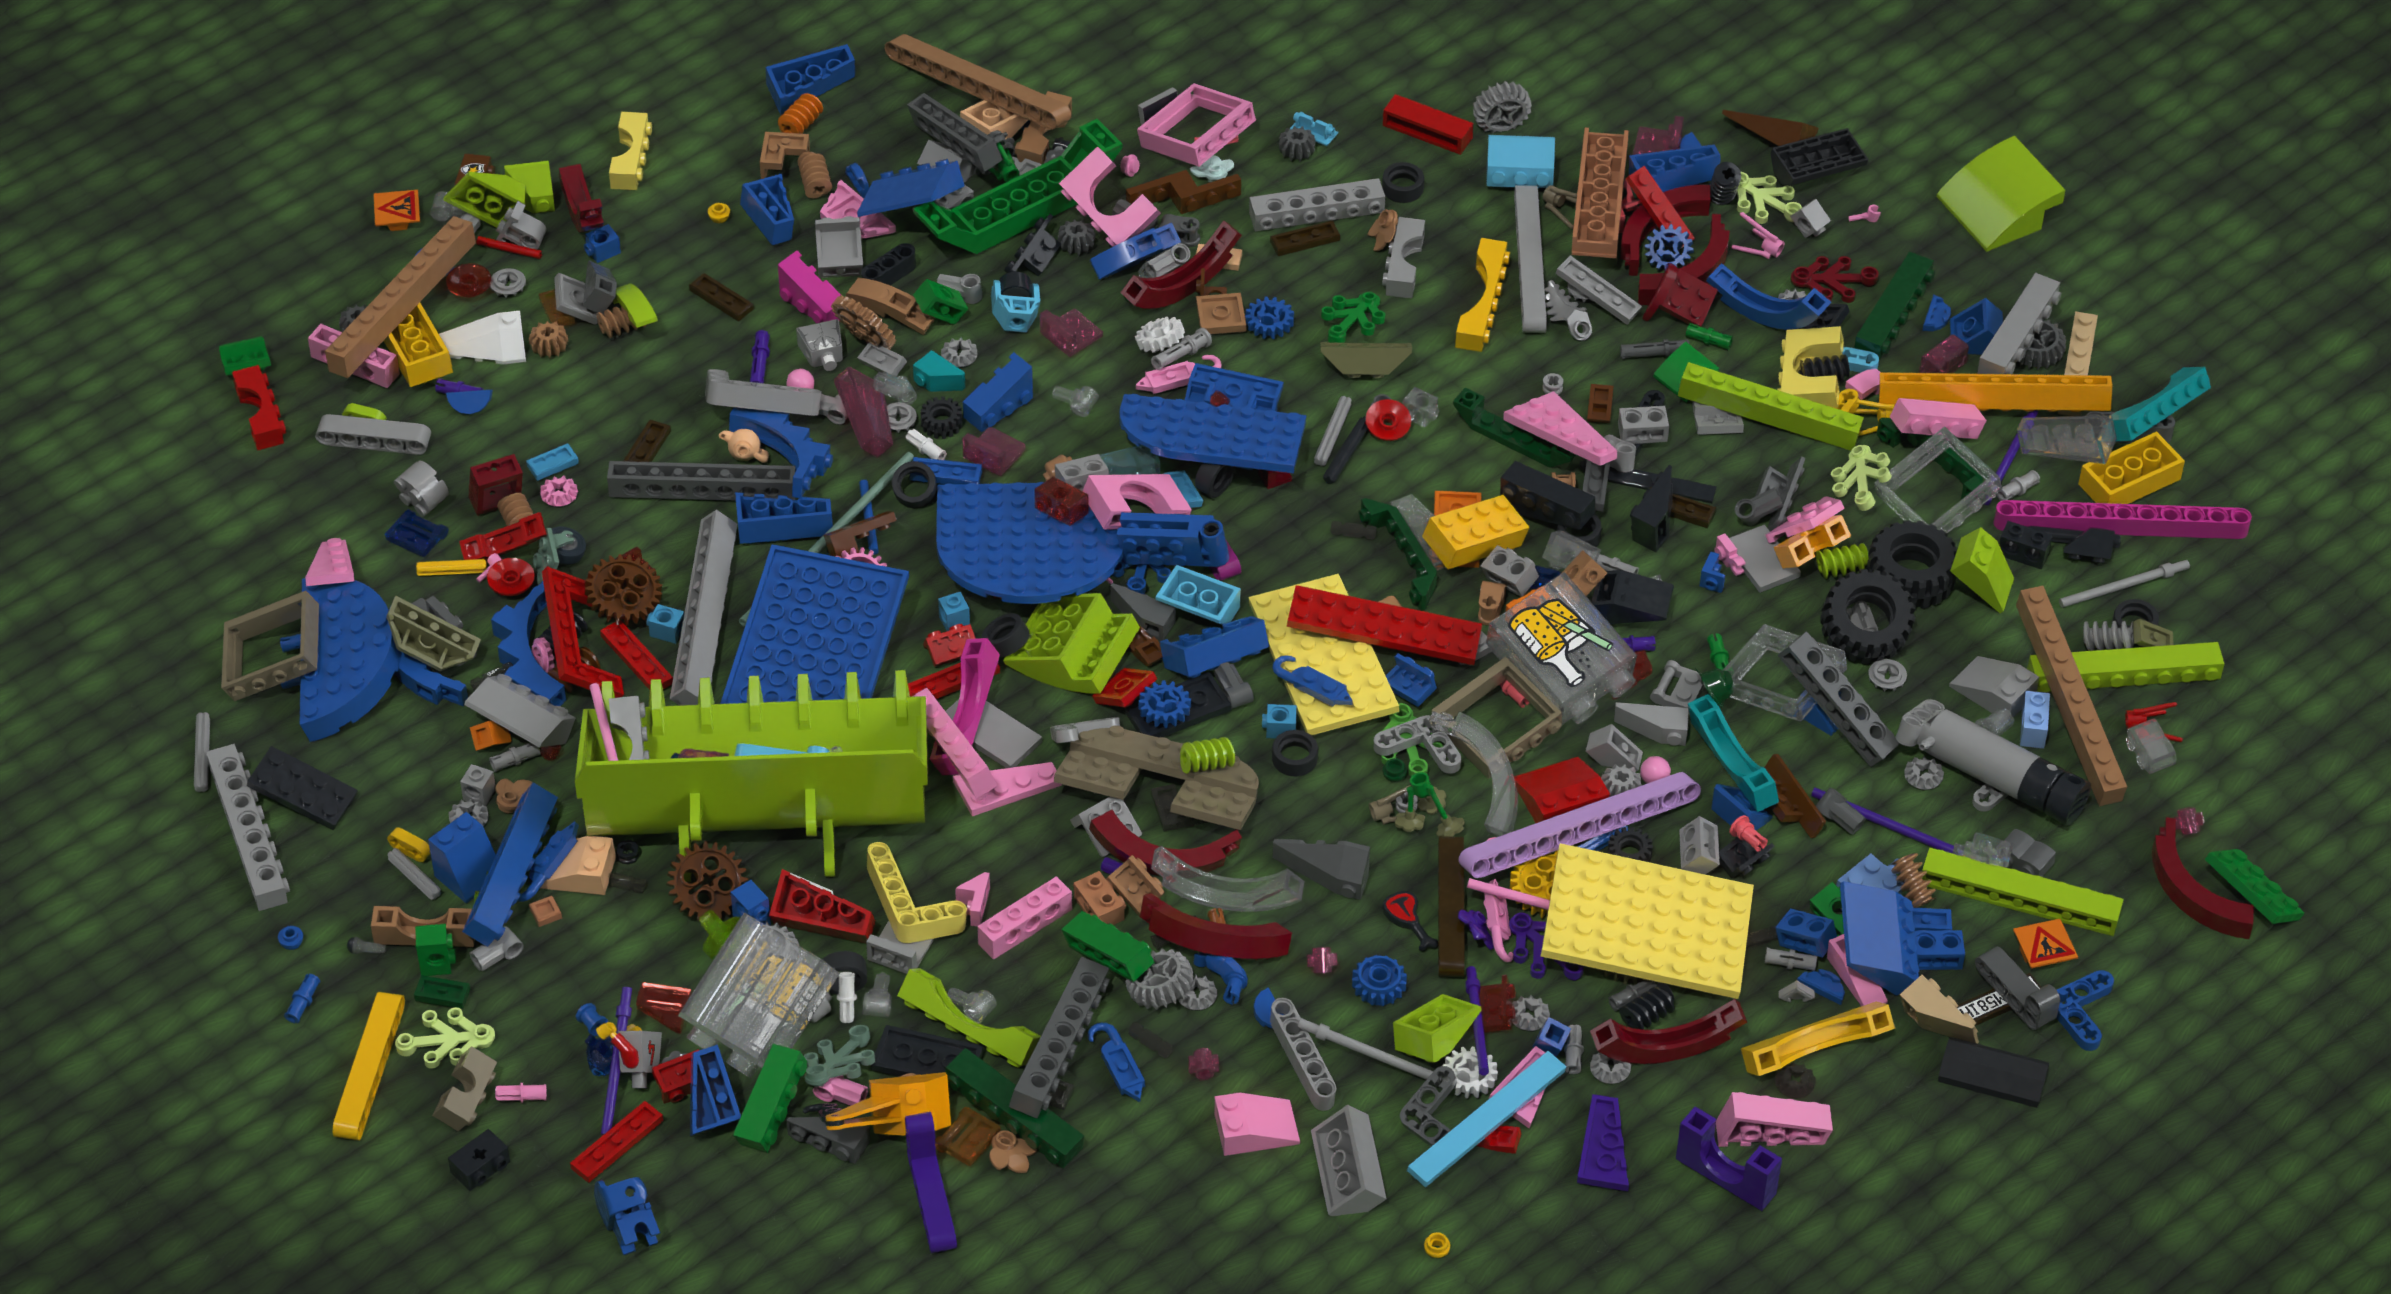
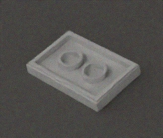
[1729,525,1801,593]

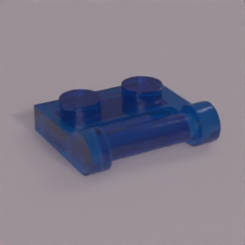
[385,509,449,557]

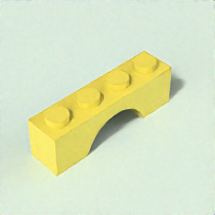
[609,112,652,190]

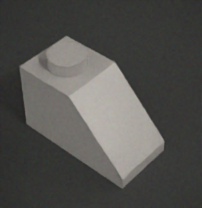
[1586,724,1643,771]

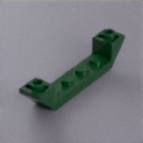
[1453,387,1576,468]
[1877,418,1984,512]
[1359,498,1437,611]

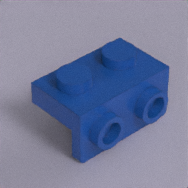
[1386,653,1437,707]

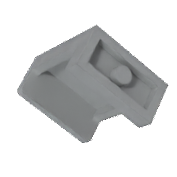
[815,216,863,278]

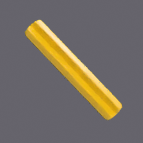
[416,559,487,576]

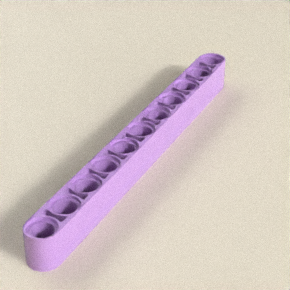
[1459,772,1701,878]

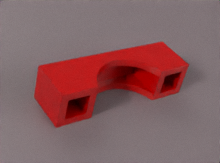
[232,365,286,451]

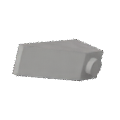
[1614,702,1688,746]

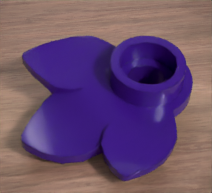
[1458,910,1494,950]

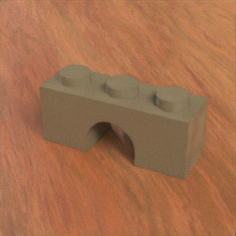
[432,1046,497,1131]

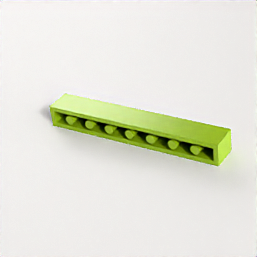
[1678,362,1864,451]
[2027,642,2224,692]
[1922,848,2124,936]

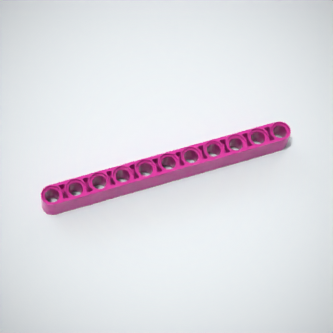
[1993,500,2252,539]

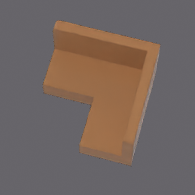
[760,132,810,179]

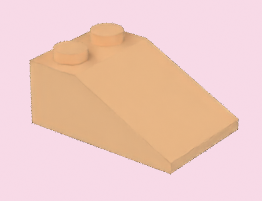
[960,100,1028,139]
[540,836,616,895]

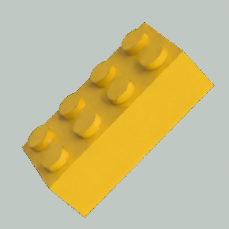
[384,303,453,387]
[2078,431,2185,504]
[1422,495,1530,569]

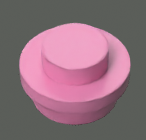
[1120,154,1140,177]

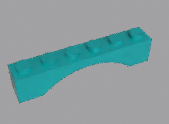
[2104,367,2211,441]
[1687,694,1779,812]

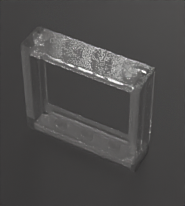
[1874,426,2002,533]
[1722,624,1847,722]

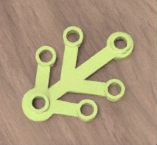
[1737,172,1802,224]
[1831,445,1892,511]
[395,1007,495,1068]

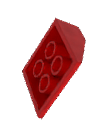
[1511,757,1610,823]

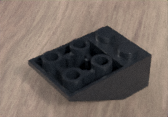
[1630,465,1673,552]
[1591,570,1674,625]

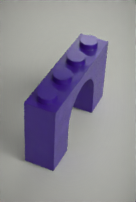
[1676,1107,1782,1211]

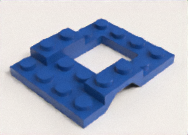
[1185,363,1284,471]

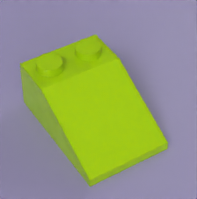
[443,172,525,228]
[1950,527,2014,613]
[1393,994,1481,1062]

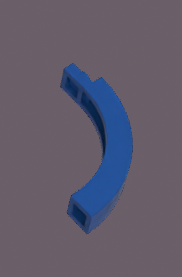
[1706,263,1831,329]

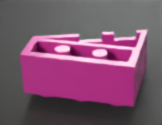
[778,251,841,323]

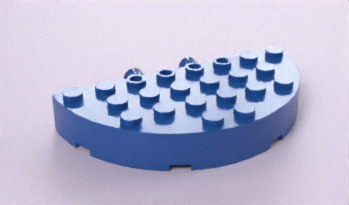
[280,578,402,742]

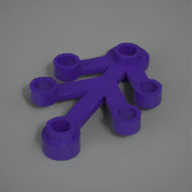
[1509,913,1584,981]

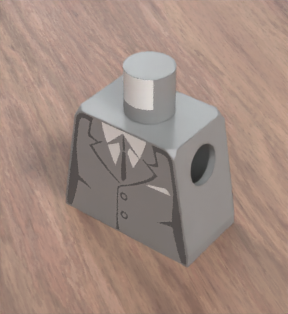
[796,319,843,371]

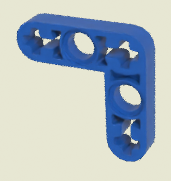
[2056,970,2114,1051]

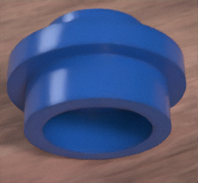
[278,926,303,950]

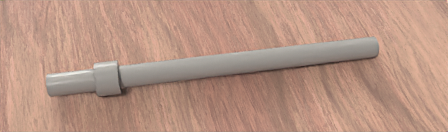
[2059,560,2190,608]
[1297,1018,1442,1081]

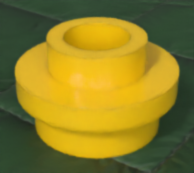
[708,203,730,223]
[1424,1232,1450,1258]

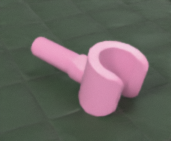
[1848,205,1881,223]
[476,553,502,583]

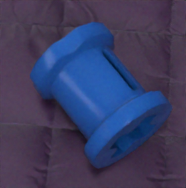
[575,1003,608,1036]

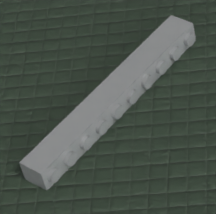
[670,509,737,705]

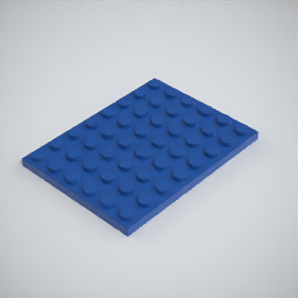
[720,544,910,704]

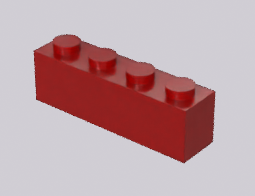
[1383,94,1473,155]

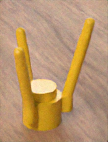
[1854,399,1894,436]

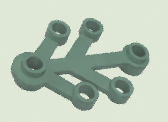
[804,1025,875,1087]

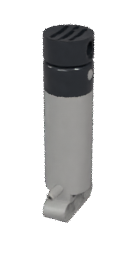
[1895,699,2091,826]

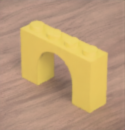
[1777,326,1844,408]

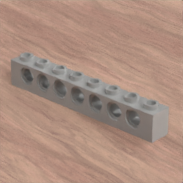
[206,744,290,911]

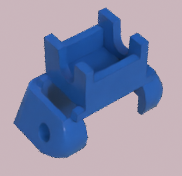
[594,1177,660,1256]

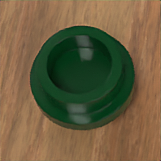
[1383,758,1407,781]

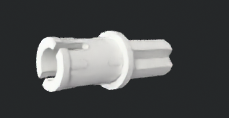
[906,429,947,460]
[837,972,857,1023]

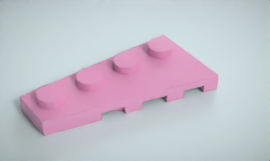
[305,538,354,586]
[953,762,1062,816]

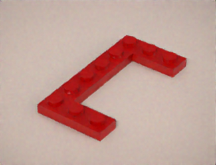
[542,566,624,698]

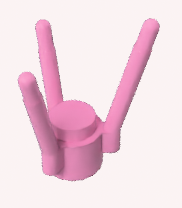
[1732,212,1785,259]

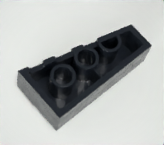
[1500,461,1595,530]

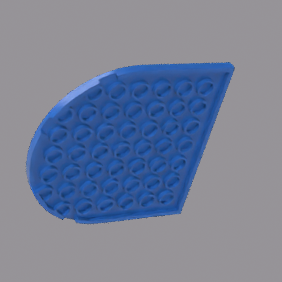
[936,482,1124,604]

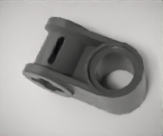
[1158,214,1200,247]

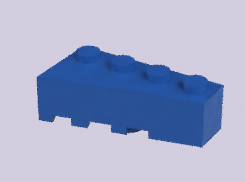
[735,492,833,544]
[1159,616,1269,678]

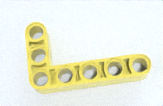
[867,842,967,943]

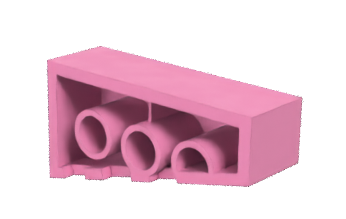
[1716,1092,1833,1147]

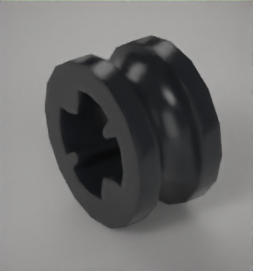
[616,840,639,865]

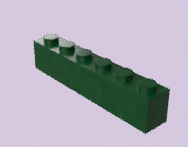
[1854,252,1935,360]
[945,1048,1084,1169]

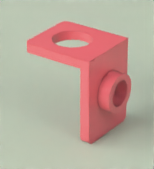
[1622,180,1641,212]

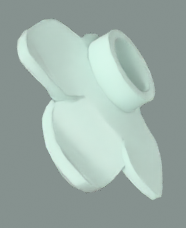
[1190,155,1234,182]

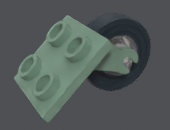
[533,526,586,585]

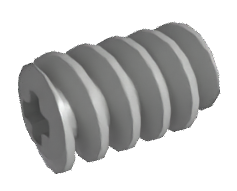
[2083,621,2134,651]

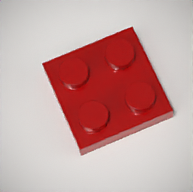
[1092,668,1157,707]

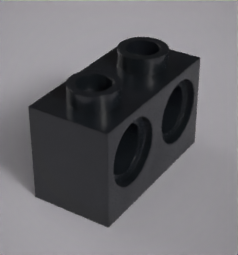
[1999,521,2053,570]

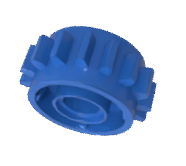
[1352,955,1407,1006]

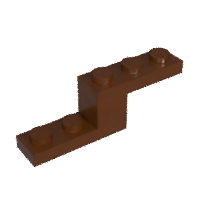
[1126,170,1241,214]
[823,511,897,558]

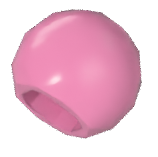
[786,369,814,389]
[1640,756,1671,784]

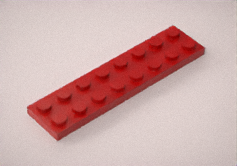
[1286,585,1482,665]

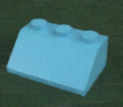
[1486,135,1555,188]
[1156,565,1241,624]

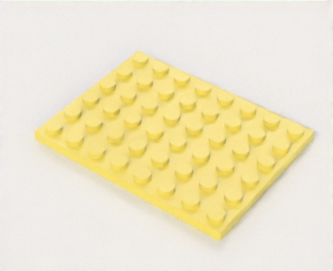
[1541,843,1754,999]

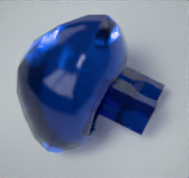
[584,1034,614,1076]

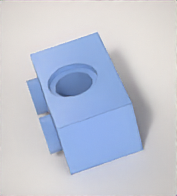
[2020,691,2050,749]

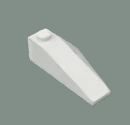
[439,311,526,364]

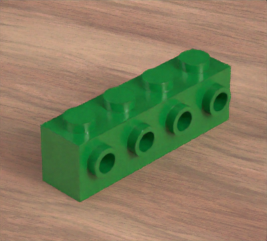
[1061,911,1155,982]
[733,1044,807,1153]

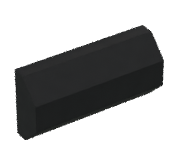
[1770,128,1869,185]
[1938,1037,2049,1108]

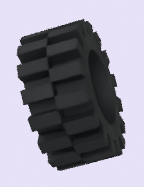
[921,396,962,439]
[1607,827,1653,863]

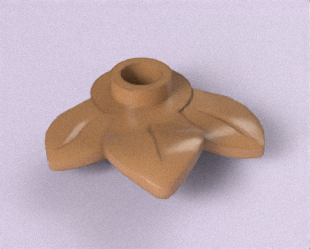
[1367,209,1398,251]
[495,778,533,813]
[989,1130,1037,1173]

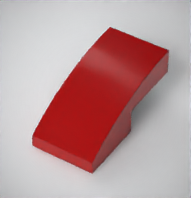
[1476,1126,1521,1154]

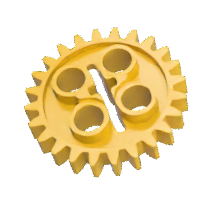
[1510,850,1558,918]

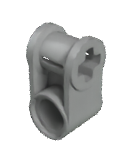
[1604,434,1636,472]

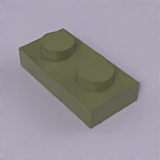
[2133,619,2173,647]

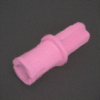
[495,1083,546,1103]

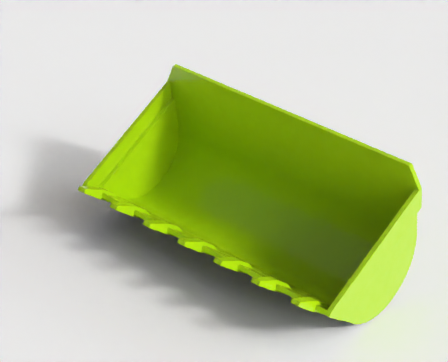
[575,670,928,882]

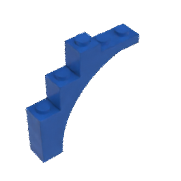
[729,407,833,498]
[491,581,566,706]

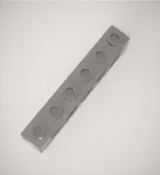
[1249,178,1385,231]

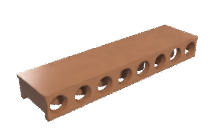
[1571,127,1629,258]

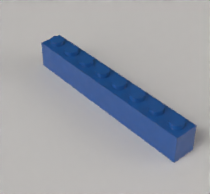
[462,783,558,947]

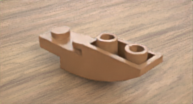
[846,278,935,335]

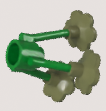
[1395,772,1465,837]

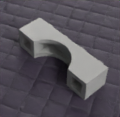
[1382,217,1425,299]
[609,696,650,760]

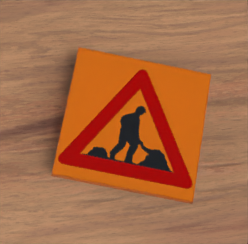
[374,190,420,231]
[2013,919,2078,968]

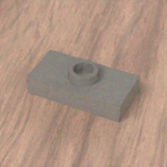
[857,342,907,379]

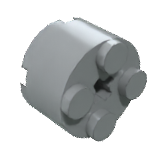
[394,461,449,517]

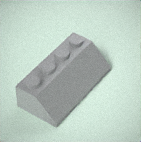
[464,674,576,748]
[1311,1105,1387,1216]

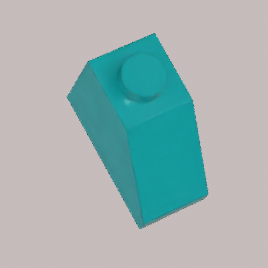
[913,350,966,392]

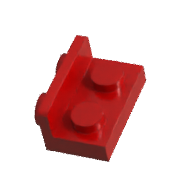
[923,624,976,667]
[652,1049,699,1104]

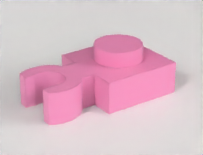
[1714,534,1746,576]

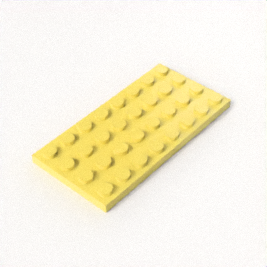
[1249,574,1399,735]

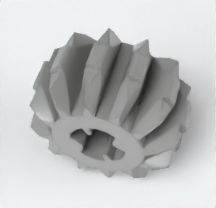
[1601,764,1642,797]

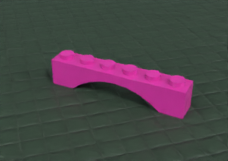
[930,638,1000,775]

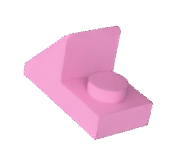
[955,872,990,926]

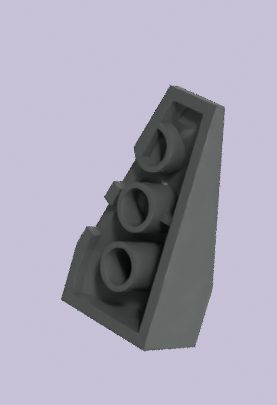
[1273,839,1370,900]

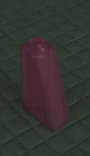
[834,366,893,457]

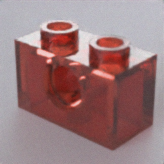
[1035,476,1089,526]

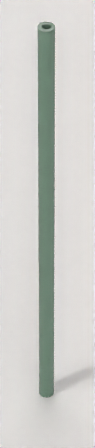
[739,452,914,626]

